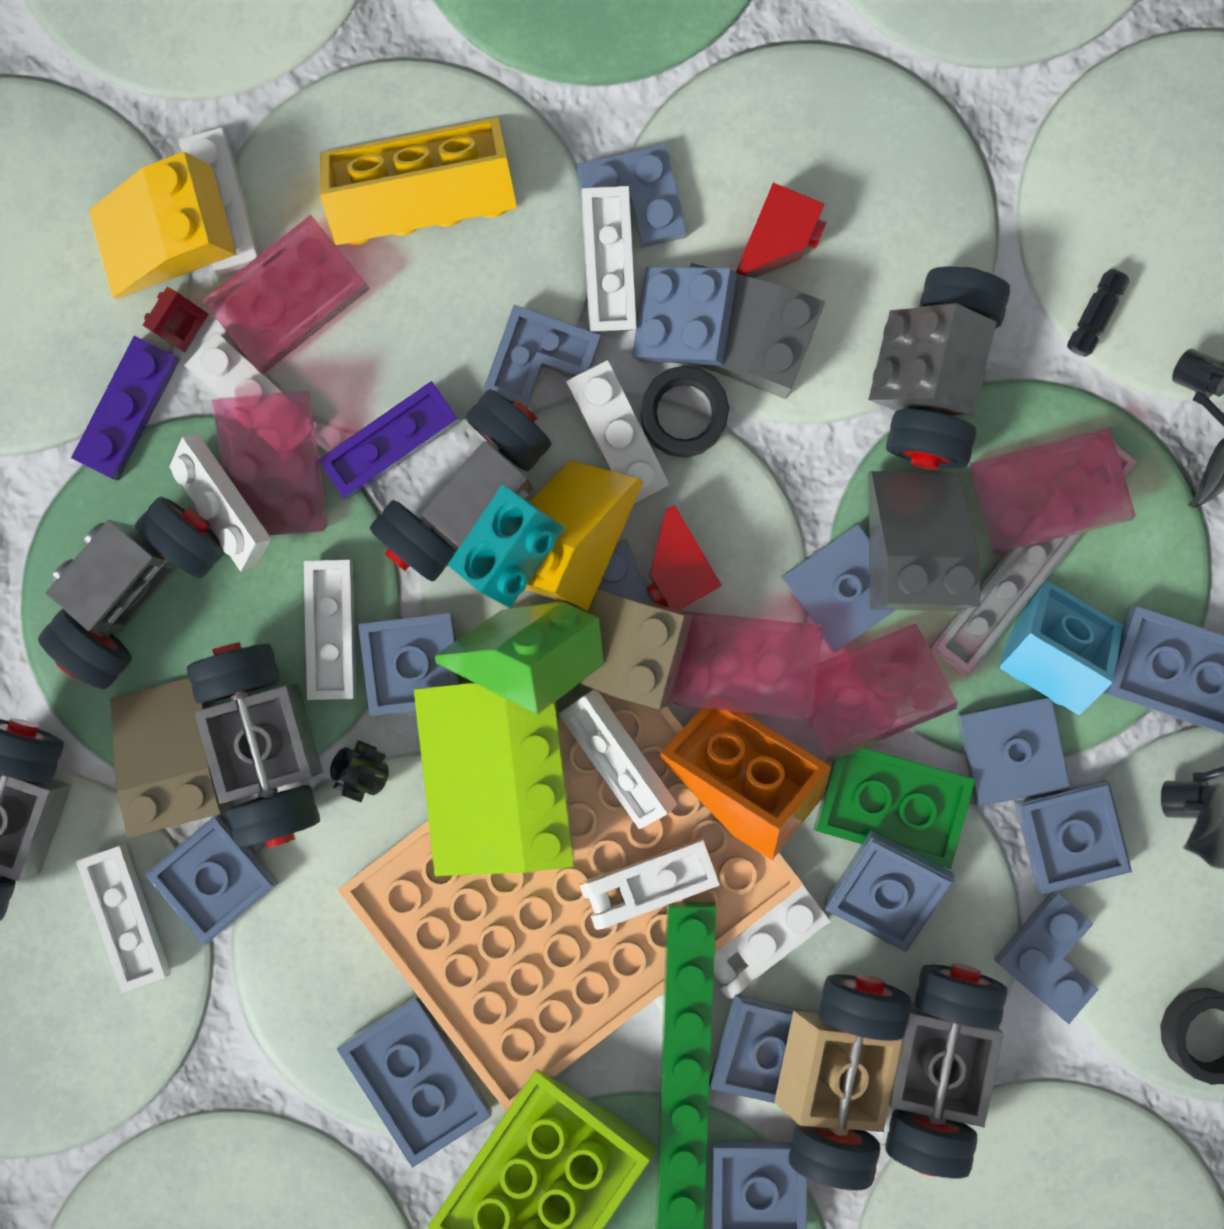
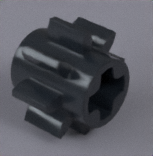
[330,740,389,803]

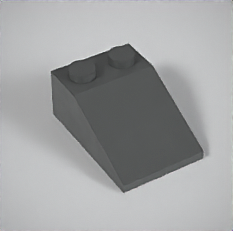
[690,263,825,399]
[868,471,981,611]

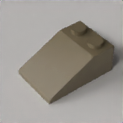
[552,587,693,710]
[110,678,235,838]

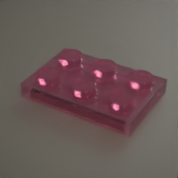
[202,214,370,375]
[212,390,327,535]
[969,428,1136,554]
[671,611,823,721]
[788,623,958,763]

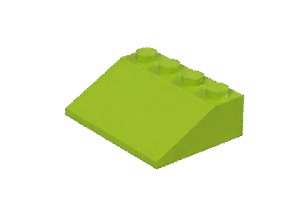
[414,682,575,876]
[427,1069,657,1229]

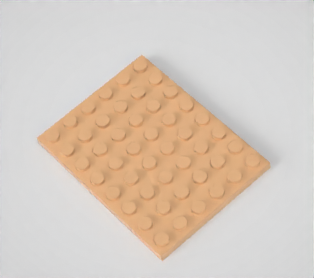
[338,691,804,1112]

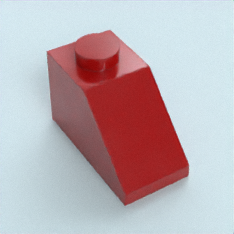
[736,182,827,278]
[646,505,722,610]

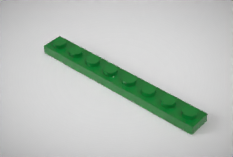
[655,902,716,1229]

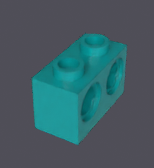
[447,484,565,608]

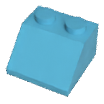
[999,579,1123,715]

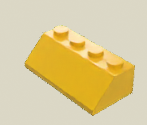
[320,116,517,245]

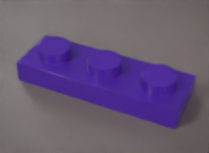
[71,336,180,481]
[318,381,460,500]

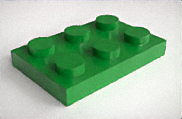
[814,740,976,869]

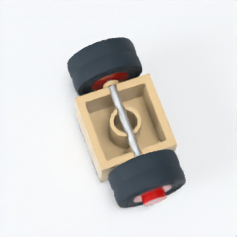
[774,974,911,1191]

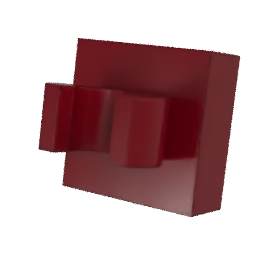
[142,286,209,352]

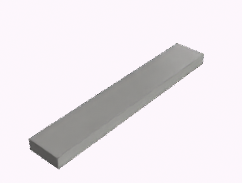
[929,433,1140,677]

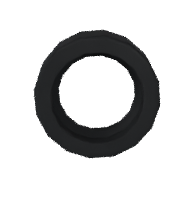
[640,365,729,458]
[1160,988,1224,1085]

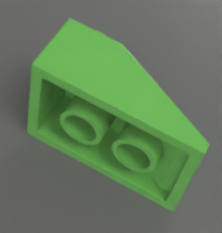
[435,602,604,715]

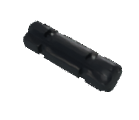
[1067,269,1130,357]

